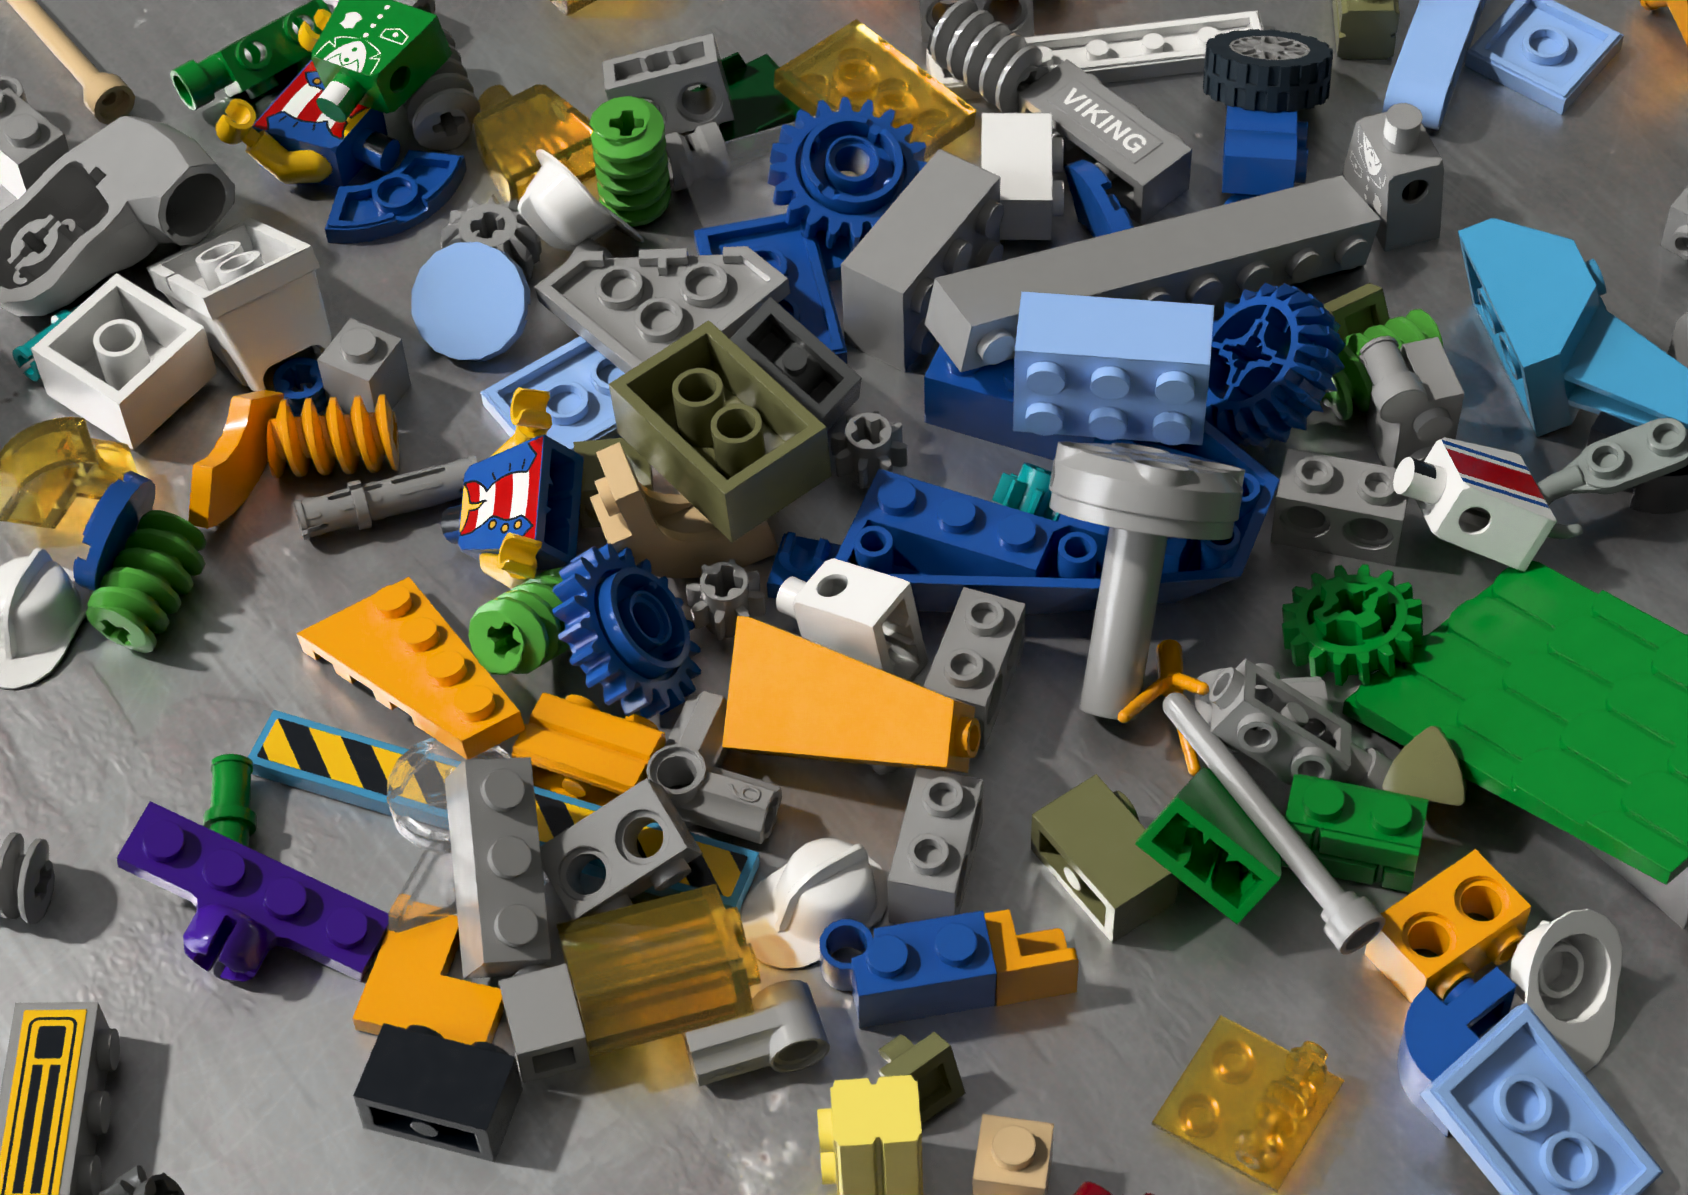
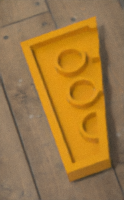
[296,577,526,759]

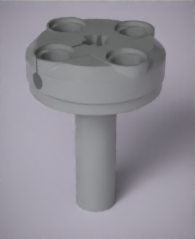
[1049,442,1245,720]

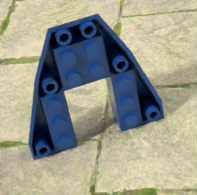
[835,345,1280,615]

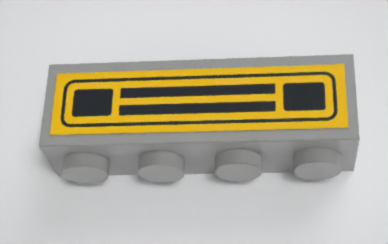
[0,1002,120,1195]

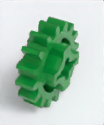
[1282,564,1423,686]

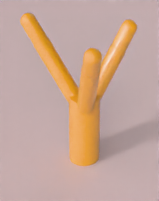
[1117,639,1209,776]

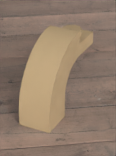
[590,442,778,579]

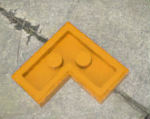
[352,903,505,1045]

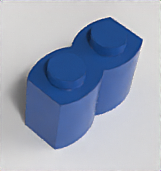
[1222,105,1308,195]

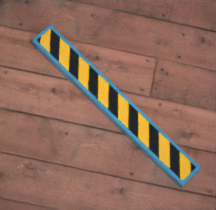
[248,710,760,919]

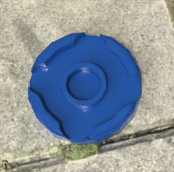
[73,471,155,592]

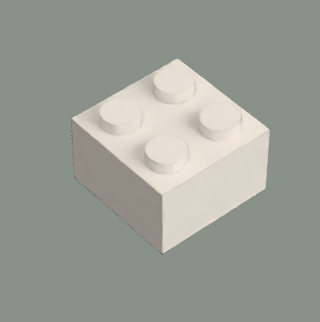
[31,273,217,450]

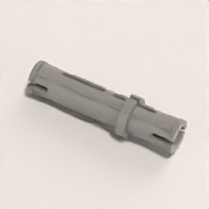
[293,455,478,540]

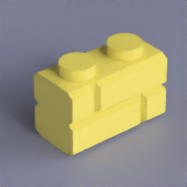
[817,1075,923,1195]

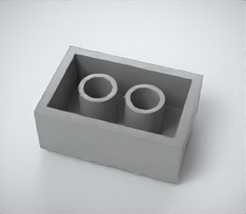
[841,149,1004,372]

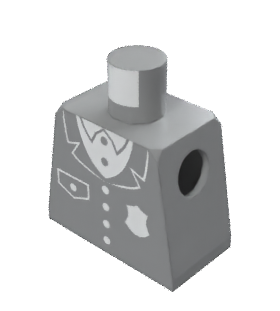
[1342,103,1444,252]

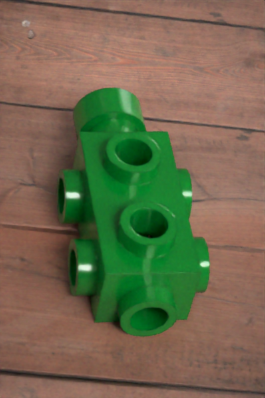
[170,0,332,111]

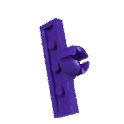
[117,801,393,982]

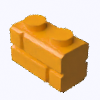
[511,693,666,806]

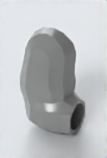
[0,116,235,316]

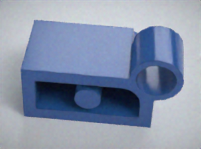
[819,910,997,1029]

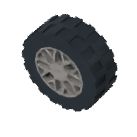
[1203,29,1333,112]

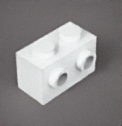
[981,113,1064,240]

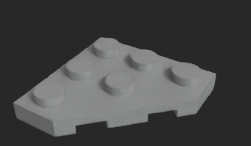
[534,246,790,373]

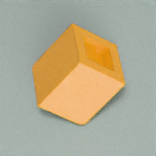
[984,909,1079,1007]

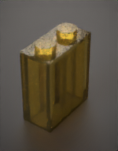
[556,884,761,1057]

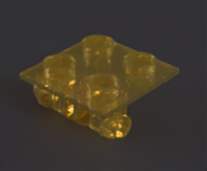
[1152,1015,1344,1193]

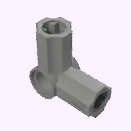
[646,690,782,844]

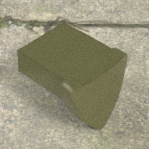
[1382,726,1469,806]

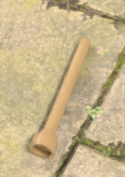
[6,0,135,124]

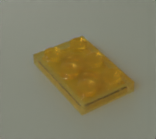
[774,19,976,161]

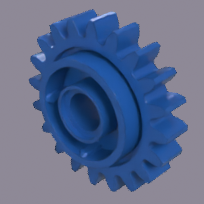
[768,97,927,251]
[552,543,701,719]

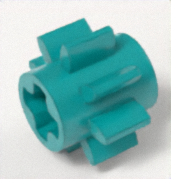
[992,462,1061,522]

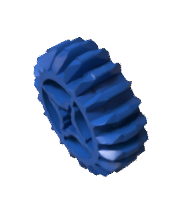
[1205,282,1346,449]

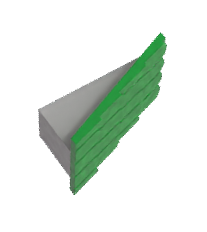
[1342,560,1688,929]

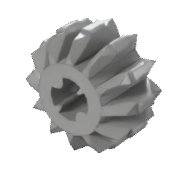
[440,194,542,279]

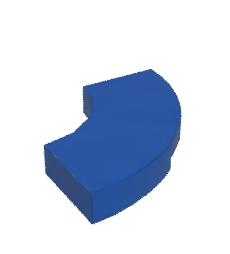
[325,150,467,244]
[1064,160,1134,237]

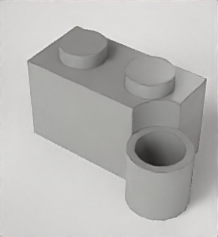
[0,76,69,199]

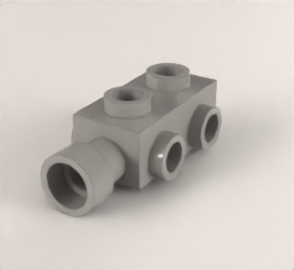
[1209,658,1393,790]

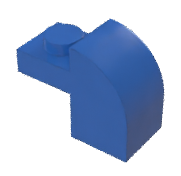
[1397,967,1517,1137]

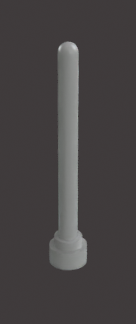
[1163,692,1385,955]

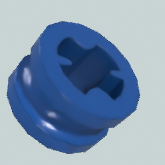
[272,357,328,416]

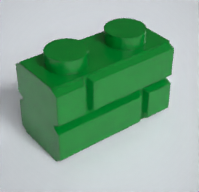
[1281,774,1429,893]

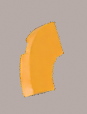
[188,390,284,529]

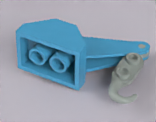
[1458,218,1688,539]

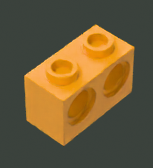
[1365,849,1531,1003]

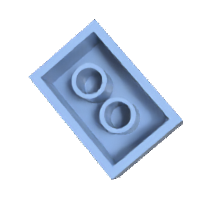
[1013,291,1214,445]

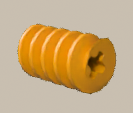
[266,394,400,478]

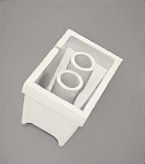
[147,218,333,392]

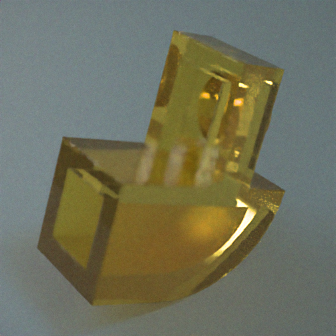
[0,417,138,529]

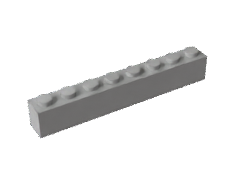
[925,175,1381,372]

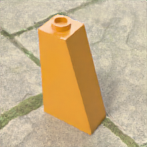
[722,616,981,773]

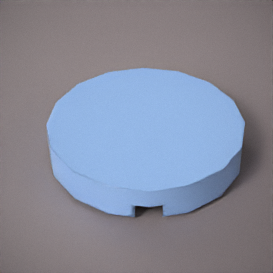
[411,242,530,362]

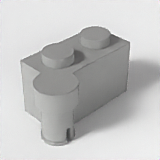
[1359,336,1464,468]

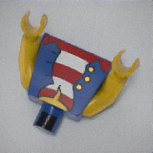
[216,9,400,188]
[441,387,584,589]

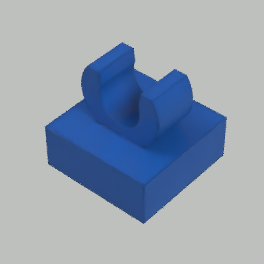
[767,531,841,599]

